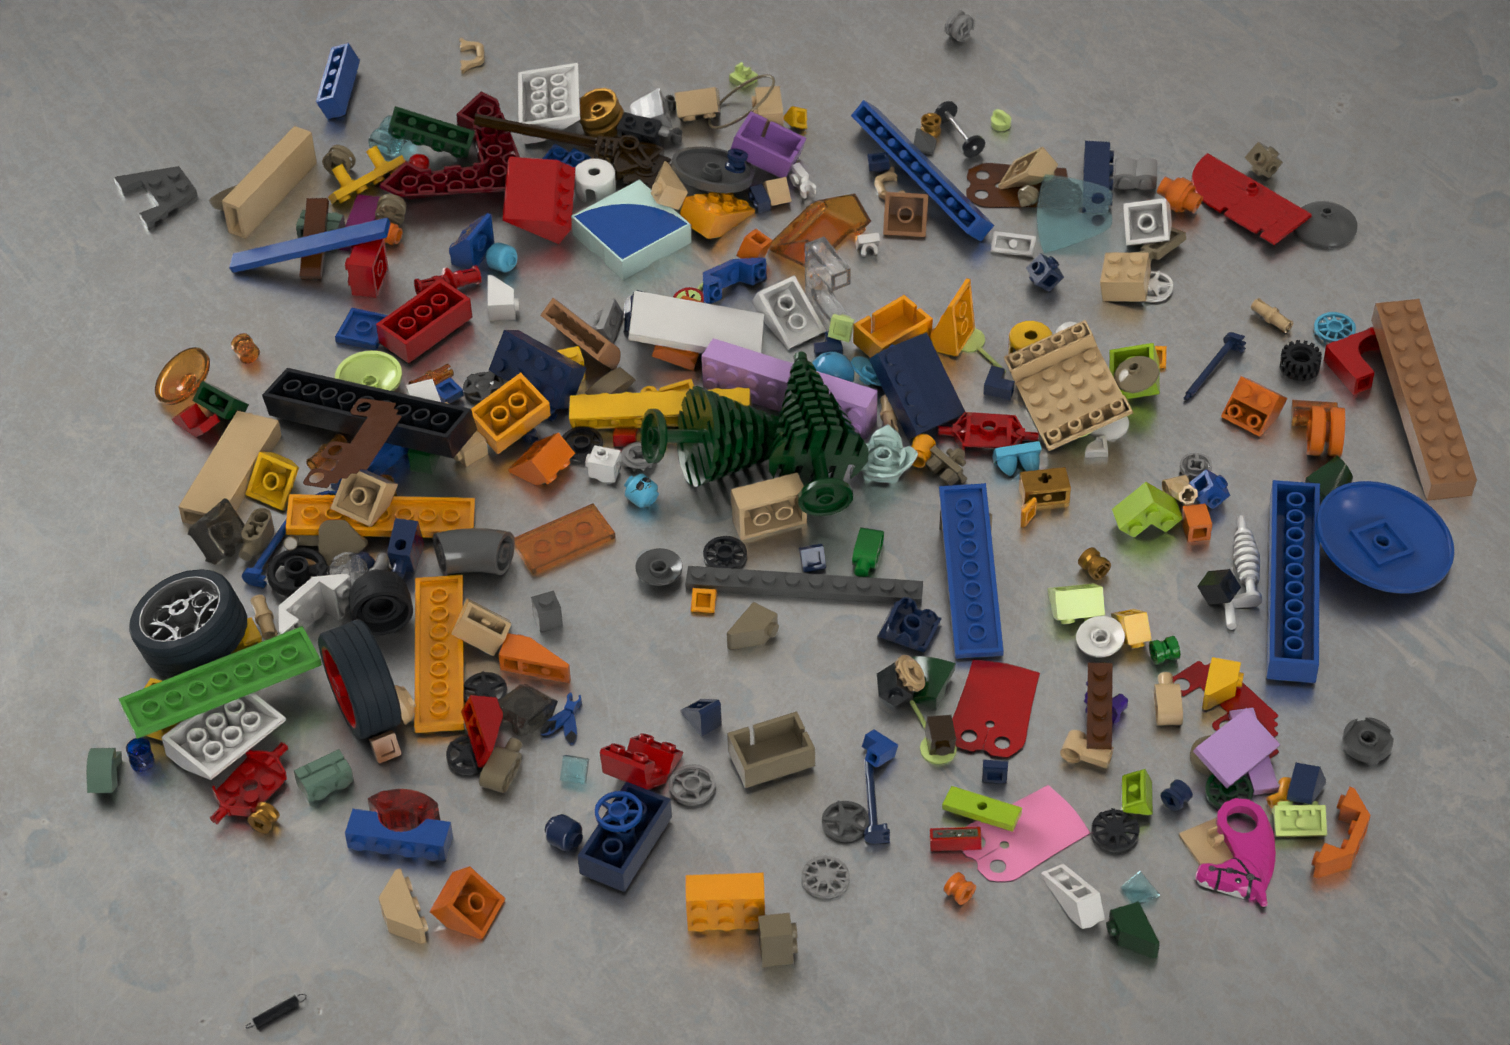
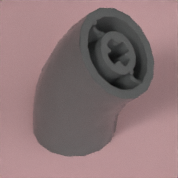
[433,528,515,576]

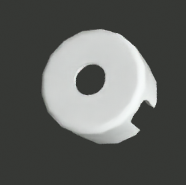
[574,159,616,203]

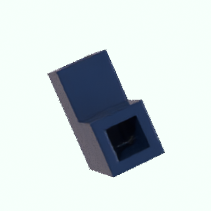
[814,331,843,359]
[983,366,1015,400]

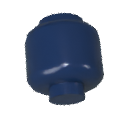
[545,814,583,852]

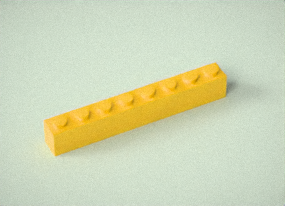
[569,387,752,429]

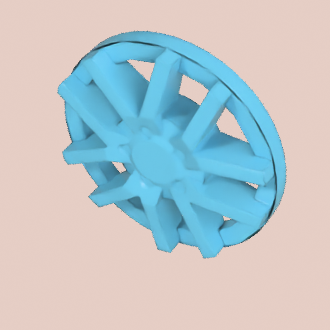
[1314,312,1356,344]

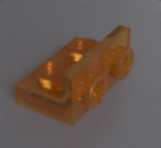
[1291,400,1338,426]

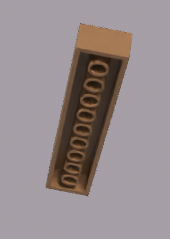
[1371,299,1477,501]

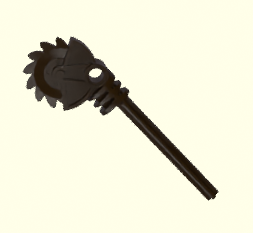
[474,114,671,190]

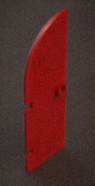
[1191,153,1312,245]

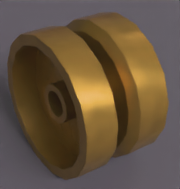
[578,88,624,138]

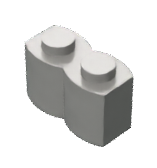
[1114,157,1157,190]

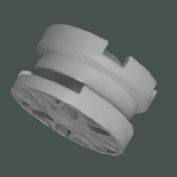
[944,9,975,42]
[1179,453,1212,482]

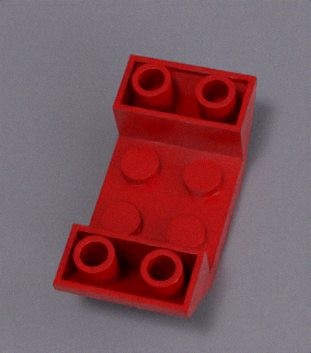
[600,733,683,790]

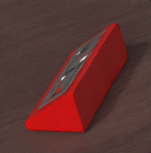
[930,827,982,851]

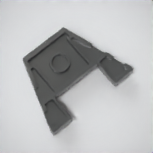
[114,166,198,230]

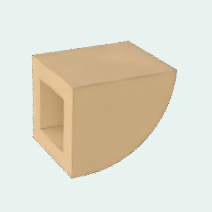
[762,177,792,206]

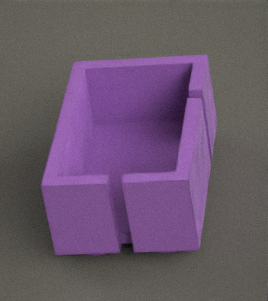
[731,111,807,178]

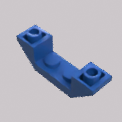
[702,258,767,304]

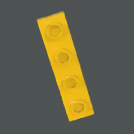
[328,145,405,204]

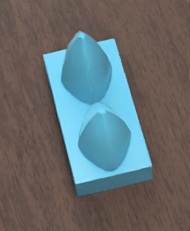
[992,441,1042,476]

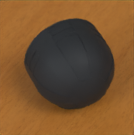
[348,569,413,636]

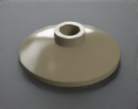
[1114,356,1159,393]

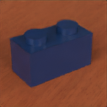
[748,184,771,213]

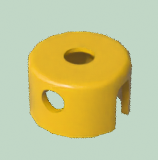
[1008,321,1052,355]

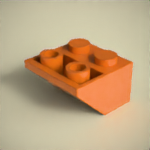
[1221,376,1288,437]

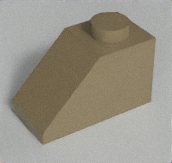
[727,602,779,650]

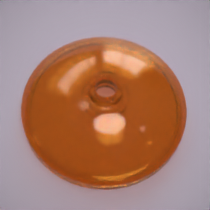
[155,347,210,405]

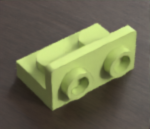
[1271,801,1327,837]

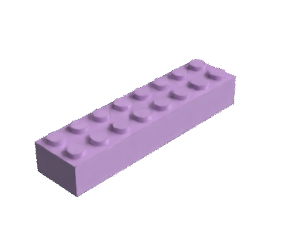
[702,338,877,439]

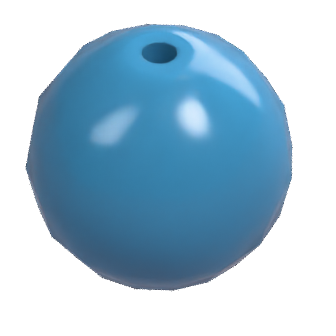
[812,351,855,382]

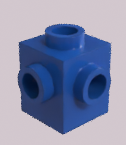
[1189,469,1231,509]

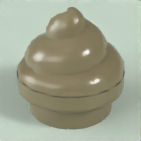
[1018,185,1039,207]

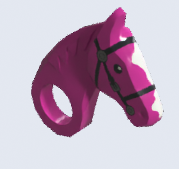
[1195,798,1276,907]

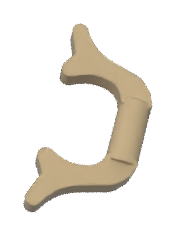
[459,38,485,74]
[874,167,905,200]

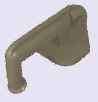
[283,520,368,567]

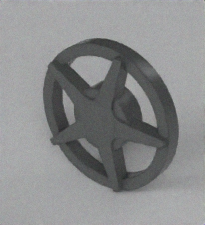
[822,801,869,842]

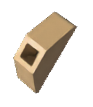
[379,869,429,944]

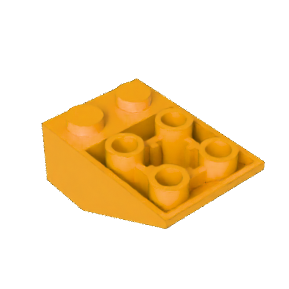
[680,192,755,239]

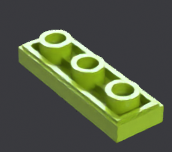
[942,786,1022,832]

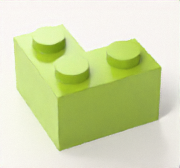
[1112,482,1183,538]

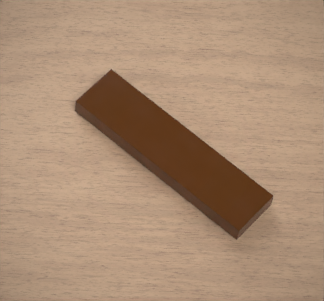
[299,198,329,279]

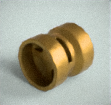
[1078,547,1111,580]

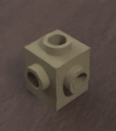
[1244,142,1283,178]

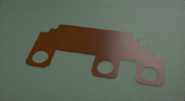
[303,398,402,488]

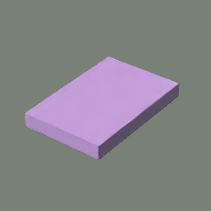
[1193,708,1280,788]

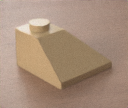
[998,146,1058,189]

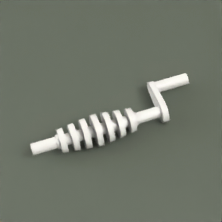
[1223,515,1262,630]

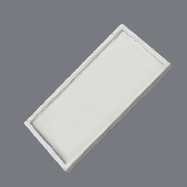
[628,291,764,353]

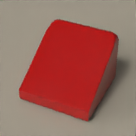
[613,428,637,447]

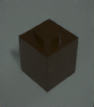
[925,715,956,756]

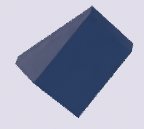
[680,699,722,737]
[1287,762,1326,804]

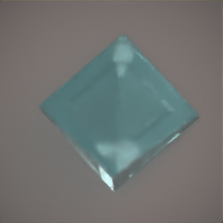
[1120,871,1160,905]

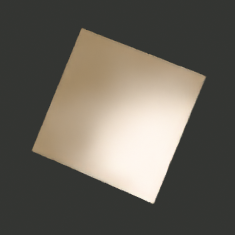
[1179,818,1234,865]

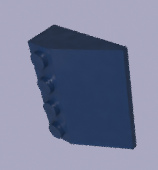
[869,332,965,440]

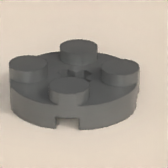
[1342,717,1394,765]

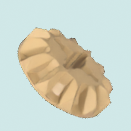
[895,655,925,692]

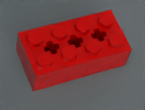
[376,278,473,363]

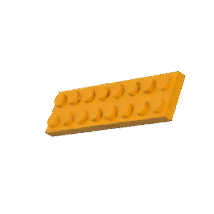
[286,494,475,538]
[414,575,465,733]

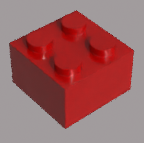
[345,238,389,298]

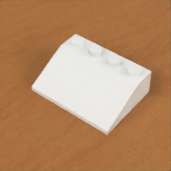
[518,63,580,144]
[161,693,286,780]

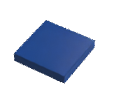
[335,308,388,351]

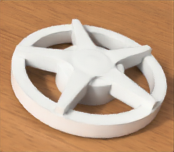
[1146,271,1173,302]

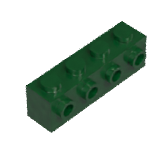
[387,106,475,159]

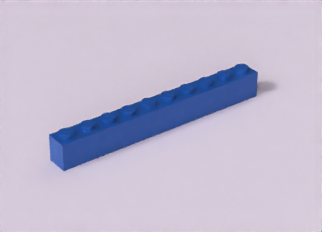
[851,100,995,241]

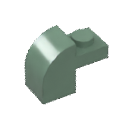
[86,748,122,793]

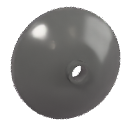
[1294,201,1357,248]

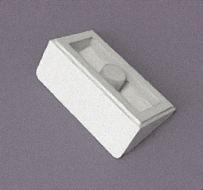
[990,231,1037,258]

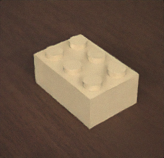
[731,473,807,540]

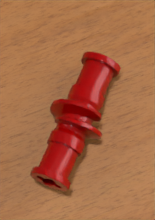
[414,265,482,294]

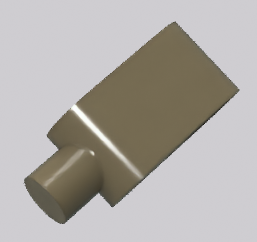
[238,508,275,561]
[479,738,523,793]

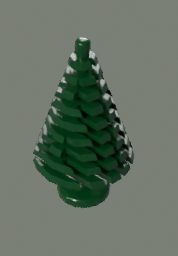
[769,351,869,516]
[641,386,779,487]

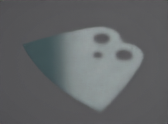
[1037,174,1112,253]

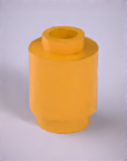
[911,434,936,468]

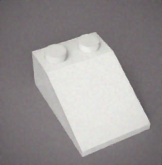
[752,275,826,350]

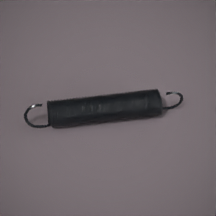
[245,994,307,1029]

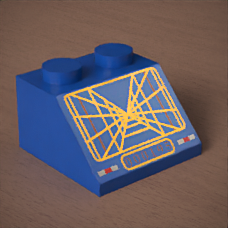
[449,213,495,270]

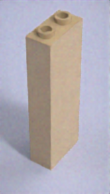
[222,126,317,239]
[178,411,282,532]

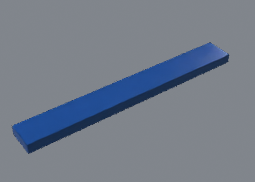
[229,217,391,273]

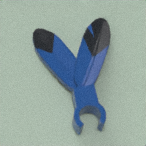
[540,692,582,744]

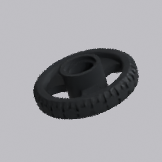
[267,547,328,597]

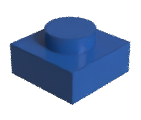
[435,377,464,404]

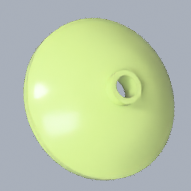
[335,351,402,391]

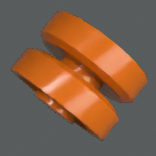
[1306,406,1345,457]

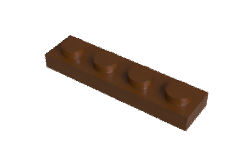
[1087,663,1113,749]

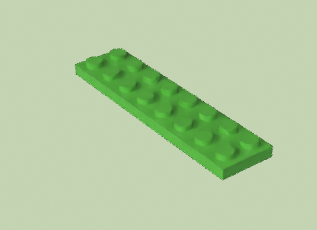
[118,626,322,739]

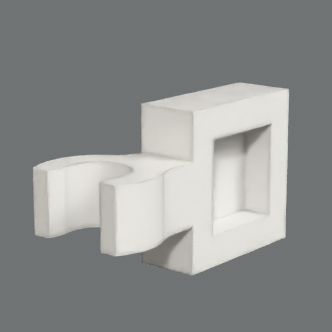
[790,163,816,199]

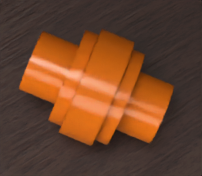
[1157,177,1203,213]

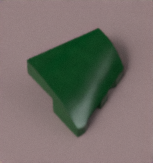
[1305,456,1353,503]
[912,656,956,710]

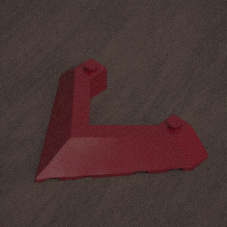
[380,91,520,199]

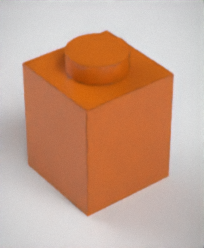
[736,228,773,259]
[1181,503,1212,542]

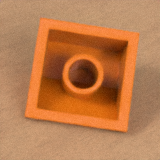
[508,432,575,486]
[429,866,506,939]

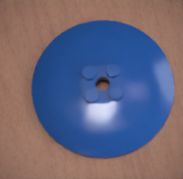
[1316,481,1454,594]

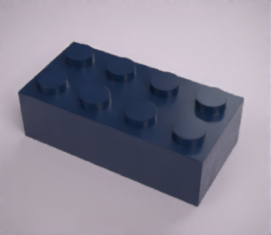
[489,330,586,409]
[578,781,672,892]

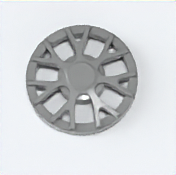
[802,855,850,899]

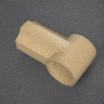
[1162,475,1198,505]
[1060,730,1114,768]

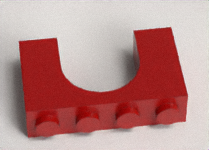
[1323,327,1381,395]

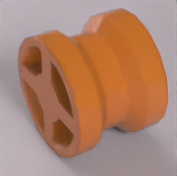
[944,872,976,905]

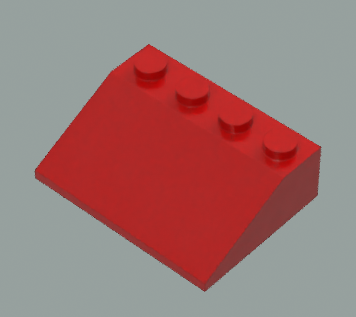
[502,157,576,244]

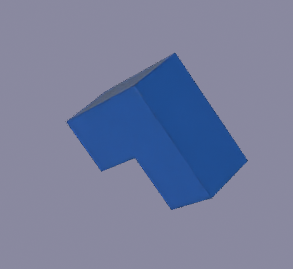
[862,729,898,768]

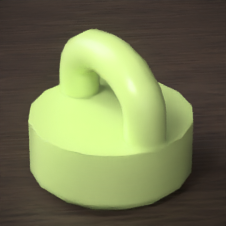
[991,109,1011,131]

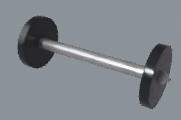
[934,101,985,158]

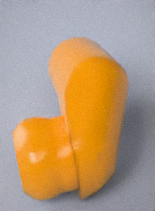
[1266,777,1291,808]

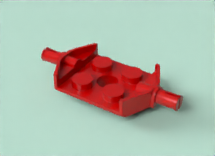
[938,412,1039,451]
[210,742,289,824]

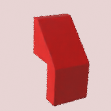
[172,403,220,437]

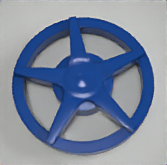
[595,791,643,832]

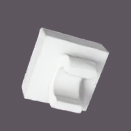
[856,233,880,257]

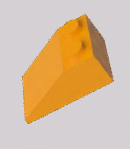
[930,278,975,357]

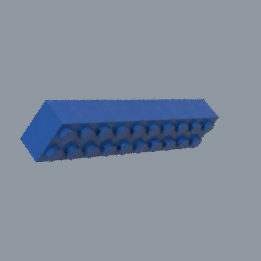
[1266,480,1320,683]

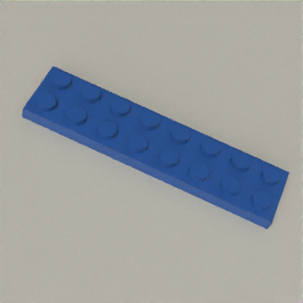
[939,483,1004,659]

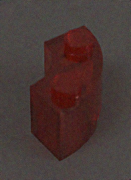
[367,789,440,830]

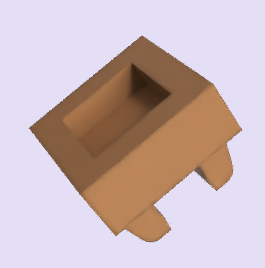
[369,730,402,764]

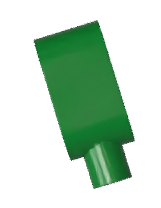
[852,527,884,577]

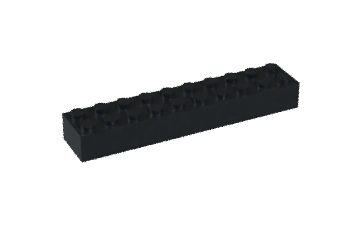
[262,368,477,459]

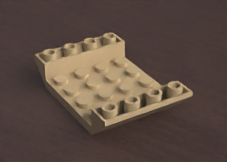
[1004,320,1133,451]

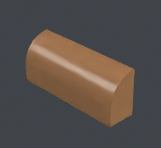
[540,298,621,370]

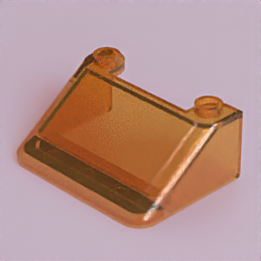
[769,193,871,272]

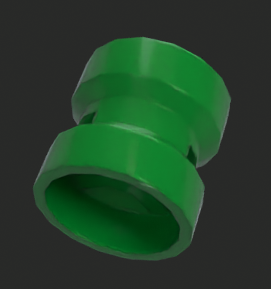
[1149,636,1181,665]

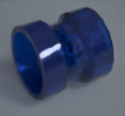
[126,738,155,772]

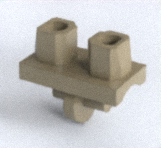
[925,445,967,486]

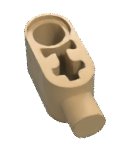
[1154,672,1183,726]

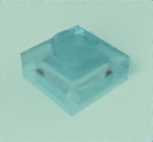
[560,755,589,784]

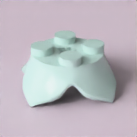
[861,424,918,484]

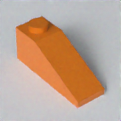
[498,633,571,683]

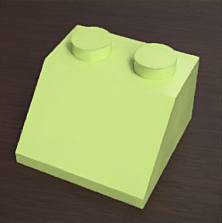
[1047,583,1105,624]

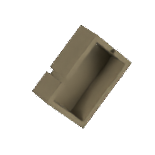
[727,711,815,788]

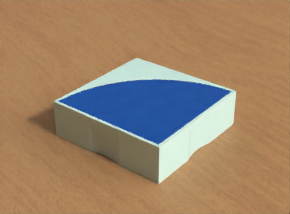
[571,180,691,280]

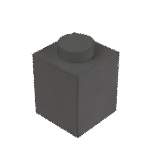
[531,590,563,632]

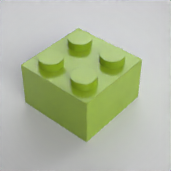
[1109,343,1160,399]

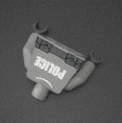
[630,88,682,144]

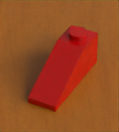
[461,695,503,768]

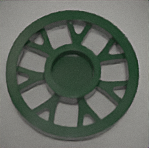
[1205,774,1253,809]

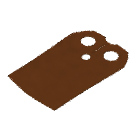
[966,163,1069,208]

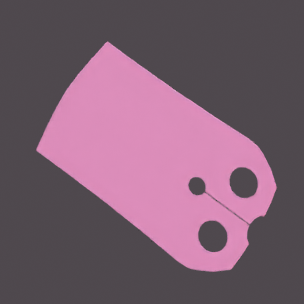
[962,785,1090,882]

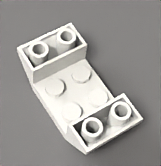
[279,574,352,635]

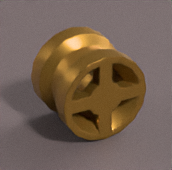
[921,113,941,138]
[248,802,280,834]

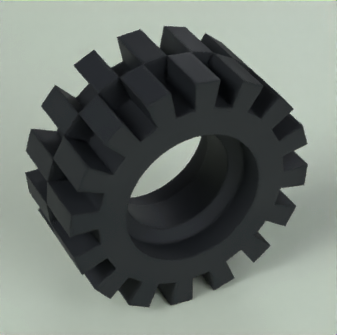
[1280,340,1322,381]

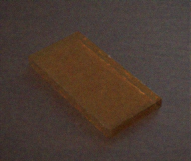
[514,503,616,574]

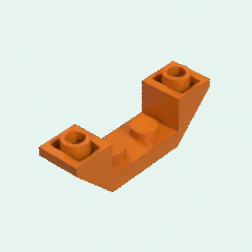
[1311,787,1371,878]

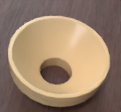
[395,685,416,726]

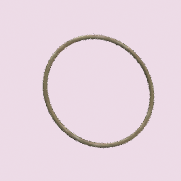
[708,74,775,129]

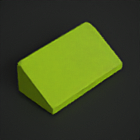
[1122,769,1153,815]

